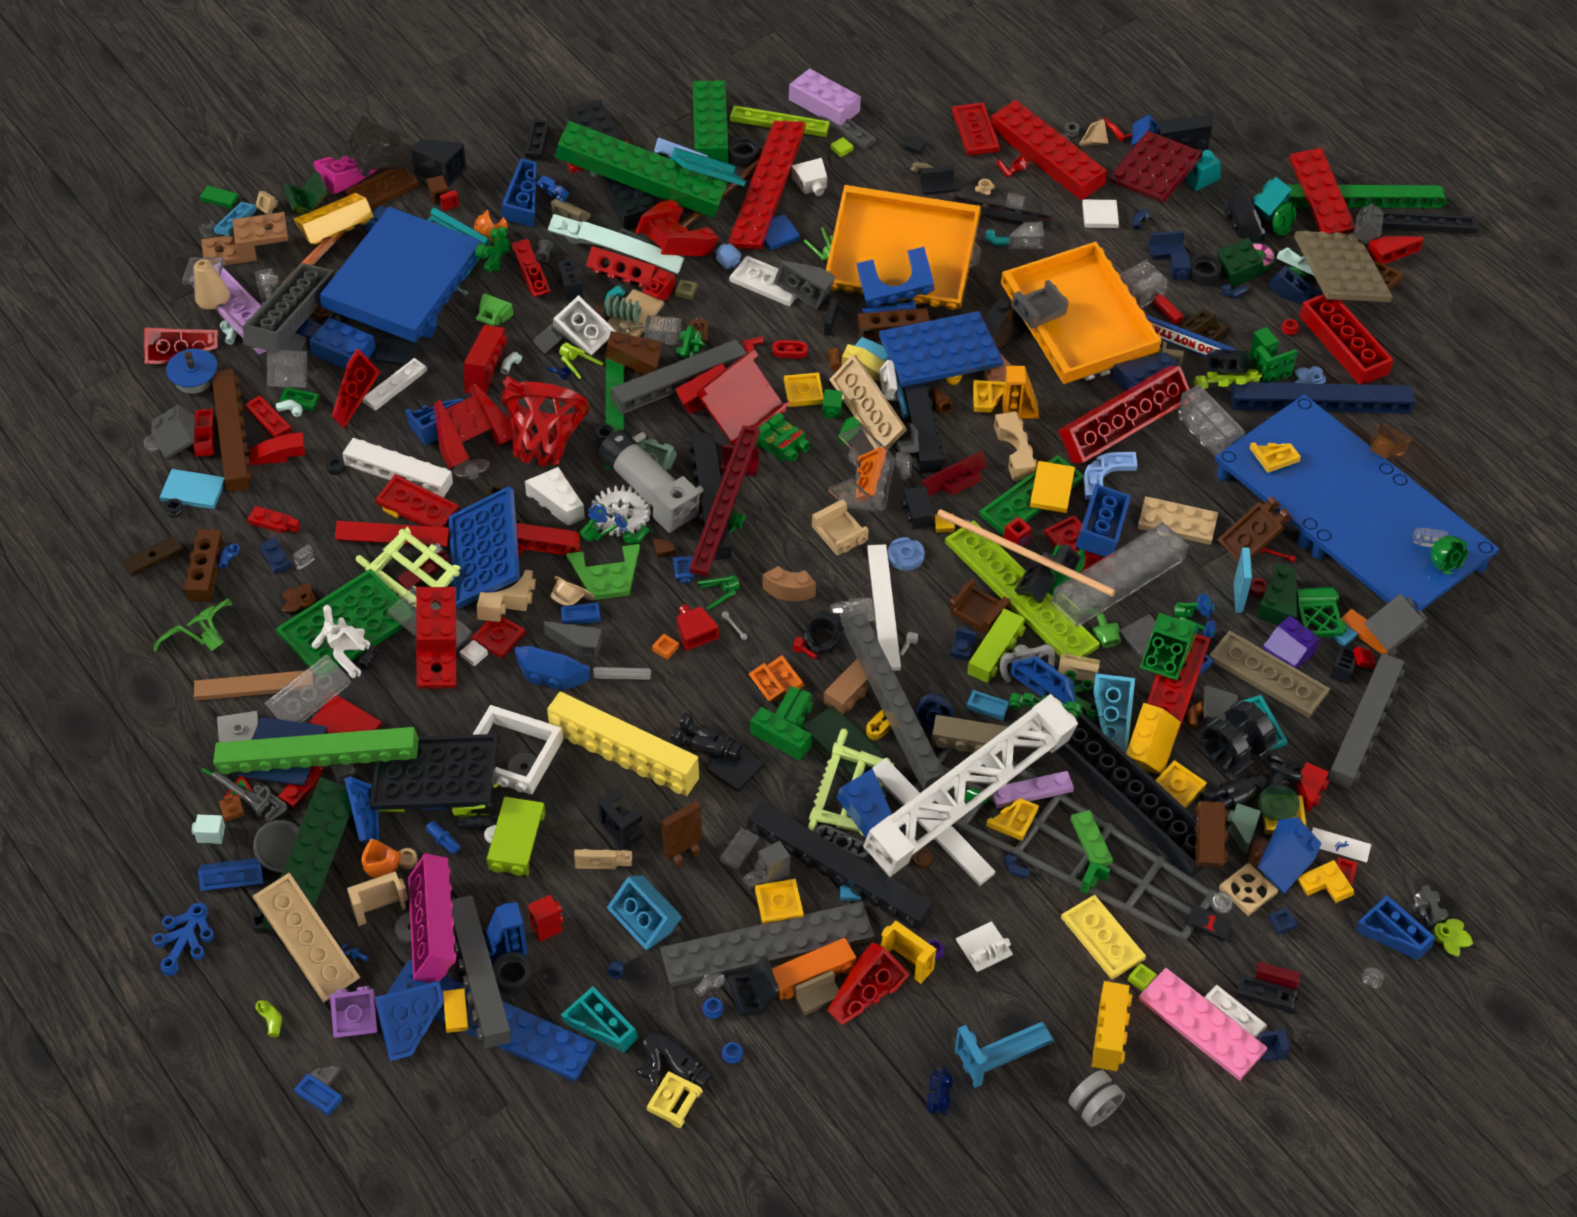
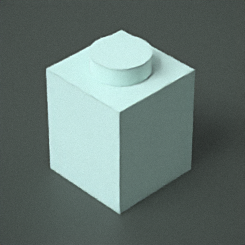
[192,814,225,844]

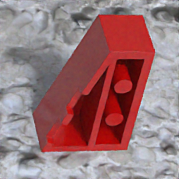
[675,363,726,414]

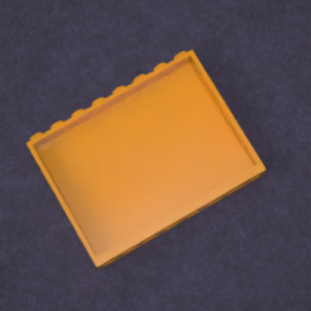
[826,185,981,310]
[1001,242,1162,384]

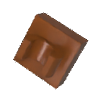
[219,795,245,822]

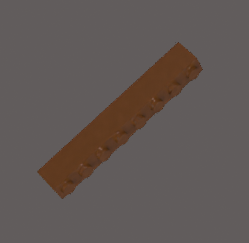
[212,369,252,492]

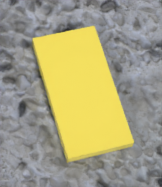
[1061,895,1146,980]

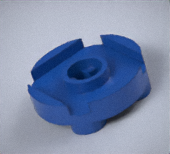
[536,175,569,203]

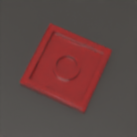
[471,616,526,659]

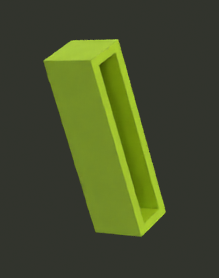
[967,609,1026,683]

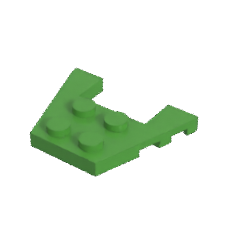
[566,544,640,600]

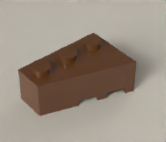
[606,331,663,375]
[1194,801,1228,868]

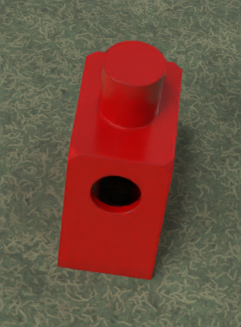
[677,604,719,651]

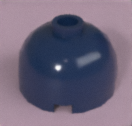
[914,692,954,733]

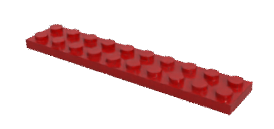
[728,121,806,249]

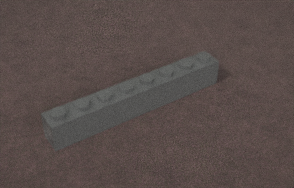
[611,340,746,415]
[1328,653,1405,789]
[451,895,510,1049]

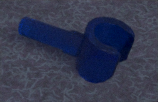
[547,366,571,380]

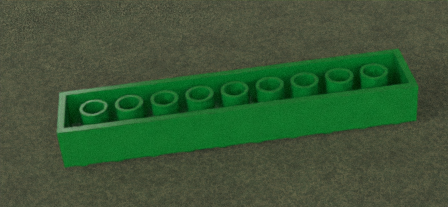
[555,121,728,218]

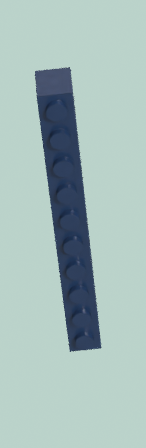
[1230,382,1415,414]

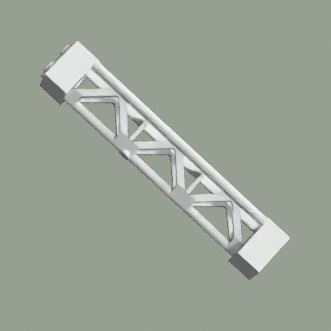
[863,694,1078,877]

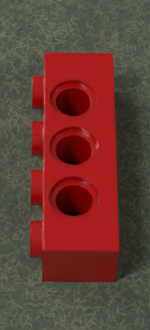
[586,246,660,288]

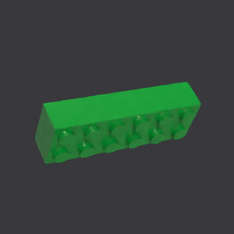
[693,80,728,163]

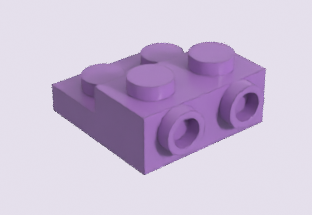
[330,986,378,1038]

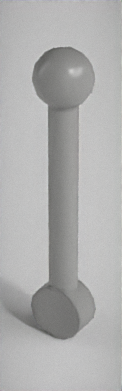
[722,611,748,640]

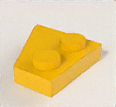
[973,380,1004,413]
[1249,443,1301,473]
[986,798,1039,841]

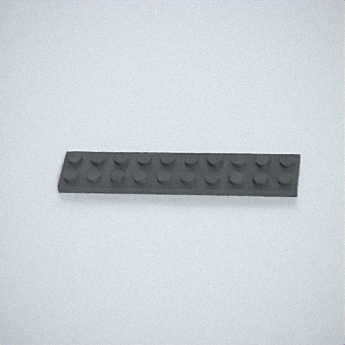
[660,901,874,987]

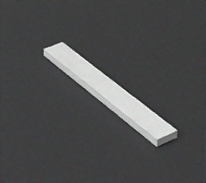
[867,544,901,671]
[873,758,995,886]

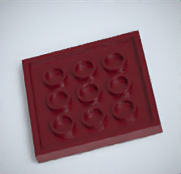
[1109,131,1202,203]

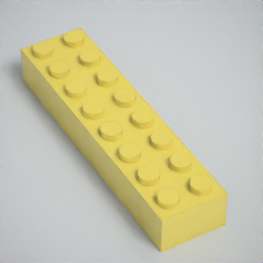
[547,692,699,796]

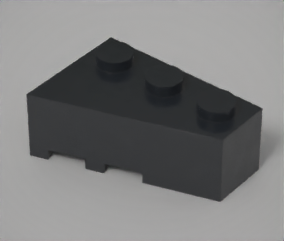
[1159,112,1213,150]

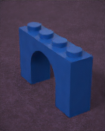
[856,247,935,308]

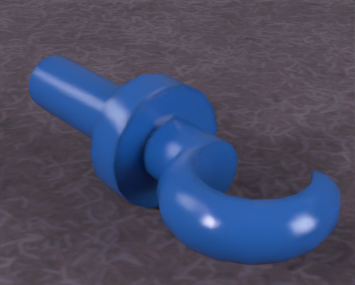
[341,944,369,961]

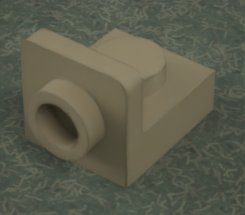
[1158,341,1184,367]

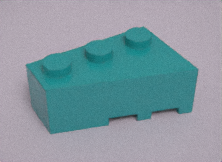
[561,986,639,1053]

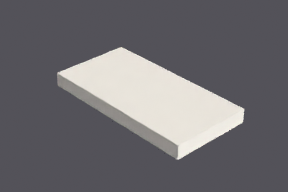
[729,256,796,306]

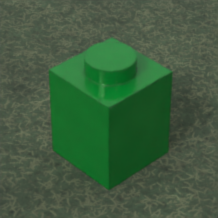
[822,389,843,419]

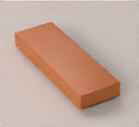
[1341,609,1389,654]

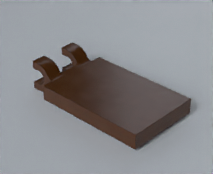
[1217,496,1293,562]
[662,800,702,867]

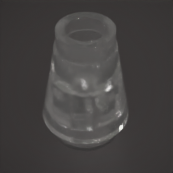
[894,452,912,480]

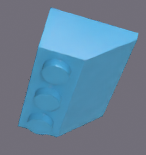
[607,875,682,950]

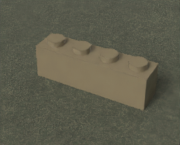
[931,715,1008,758]

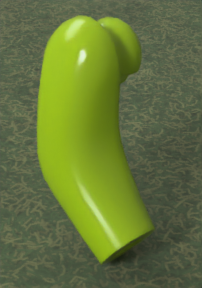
[255,1000,282,1038]

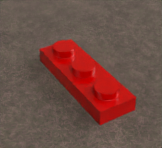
[245,396,292,438]

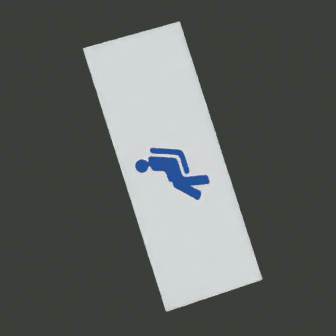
[1312,827,1371,862]

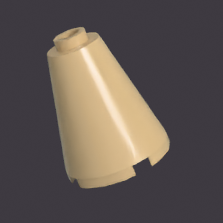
[194,260,230,310]

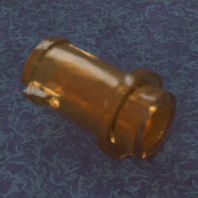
[827,348,841,371]

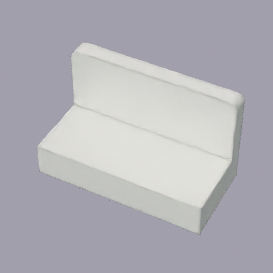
[879,360,899,403]

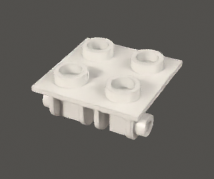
[955,921,1013,972]

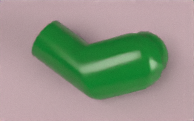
[622,525,650,544]

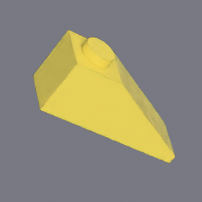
[842,344,885,381]

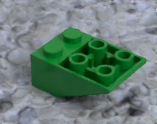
[1140,613,1199,680]

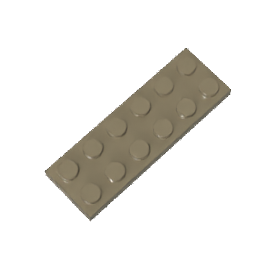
[1209,630,1330,718]

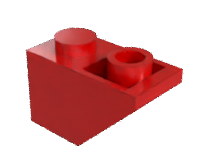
[642,269,675,300]
[1295,762,1330,812]

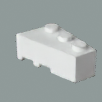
[525,467,585,526]

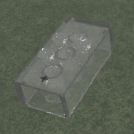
[1177,385,1245,456]

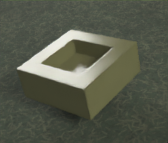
[675,279,697,300]

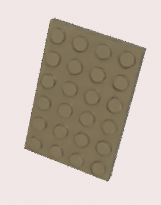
[1294,231,1393,302]

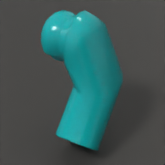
[985,229,1009,246]

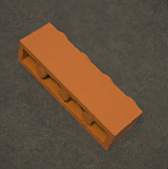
[772,937,856,1000]

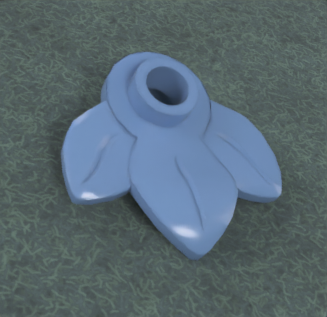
[1294,366,1326,384]

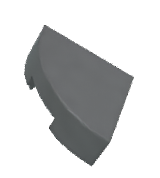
[310,1066,342,1087]

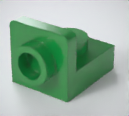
[1080,861,1110,894]

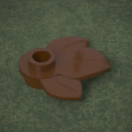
[281,583,315,613]

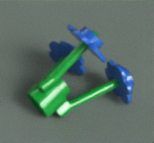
[580,502,628,542]
[1174,593,1216,638]

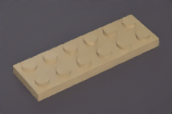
[829,355,907,450]
[253,873,360,1003]

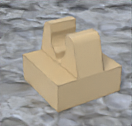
[256,191,278,214]

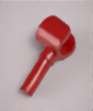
[793,637,817,659]

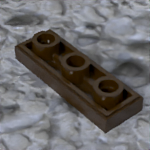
[122,535,183,577]

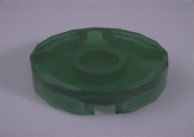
[1258,785,1300,821]

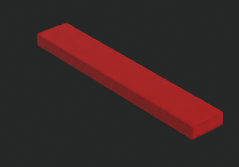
[335,521,450,547]

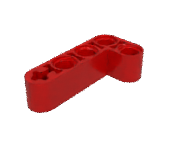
[516,523,580,558]

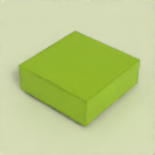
[830,137,854,157]
[1127,963,1158,991]

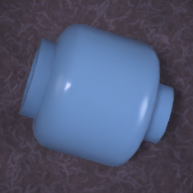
[716,244,741,269]

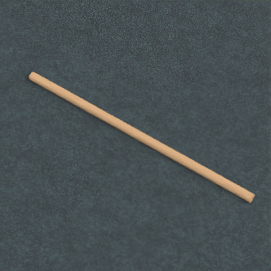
[937,509,1116,597]

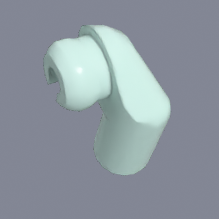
[220,320,237,345]
[500,352,522,375]

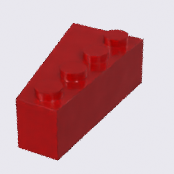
[464,325,507,394]

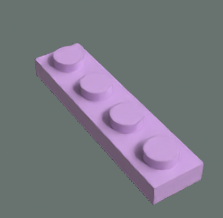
[991,771,1074,809]

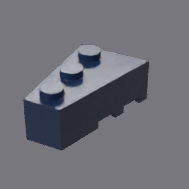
[1112,352,1178,391]

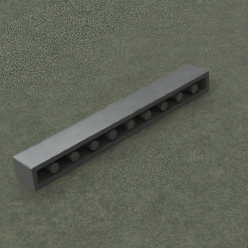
[843,613,945,791]

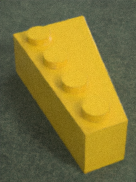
[1091,981,1132,1071]

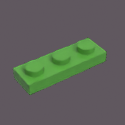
[1070,810,1113,866]

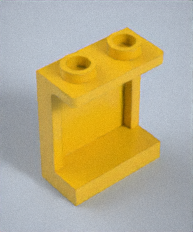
[881,921,936,984]

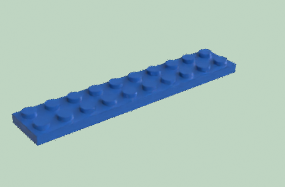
[387,960,597,1082]

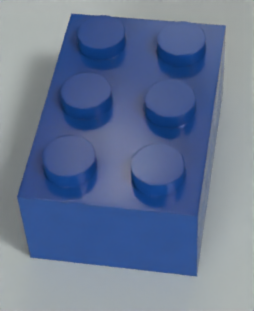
[309,317,376,369]

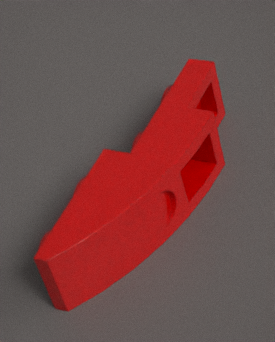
[512,239,550,297]

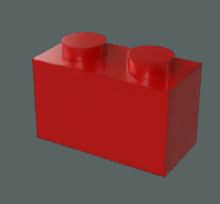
[528,895,564,942]

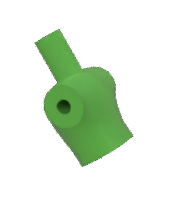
[1093,613,1121,648]

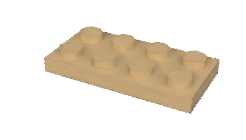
[1137,496,1218,545]

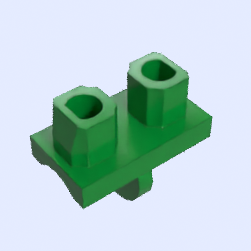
[676,326,705,359]

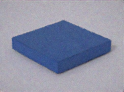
[764,214,800,251]

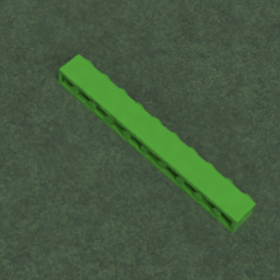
[213,727,419,774]

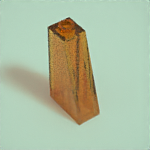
[1370,422,1412,459]

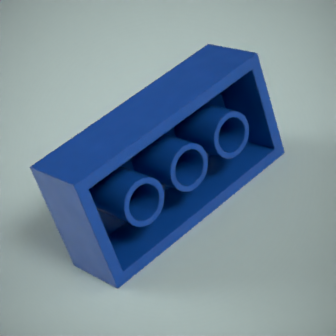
[1075,484,1131,559]

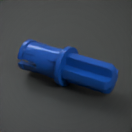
[426,821,460,854]

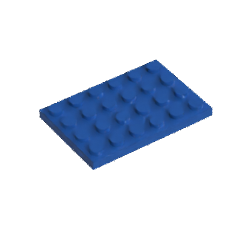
[879,311,1004,387]
[449,486,520,609]

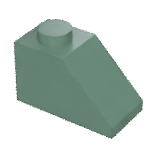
[1228,803,1261,854]

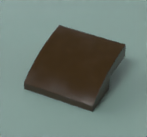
[1179,309,1230,341]

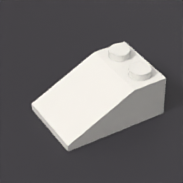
[553,295,616,356]

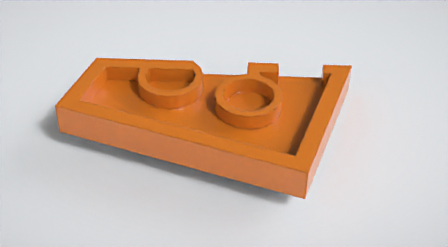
[856,447,887,501]

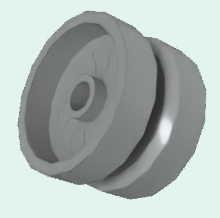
[1068,1070,1125,1127]

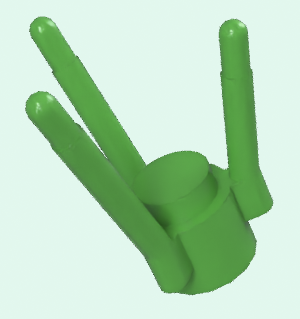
[804,227,833,263]

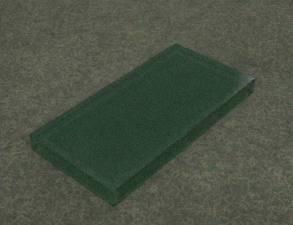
[802,705,885,779]

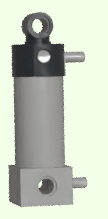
[595,424,704,533]

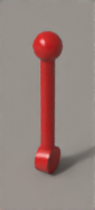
[1260,547,1296,562]

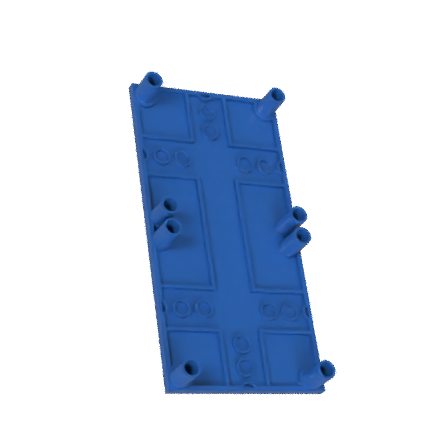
[1215,394,1499,612]

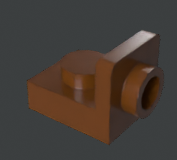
[690,318,708,343]

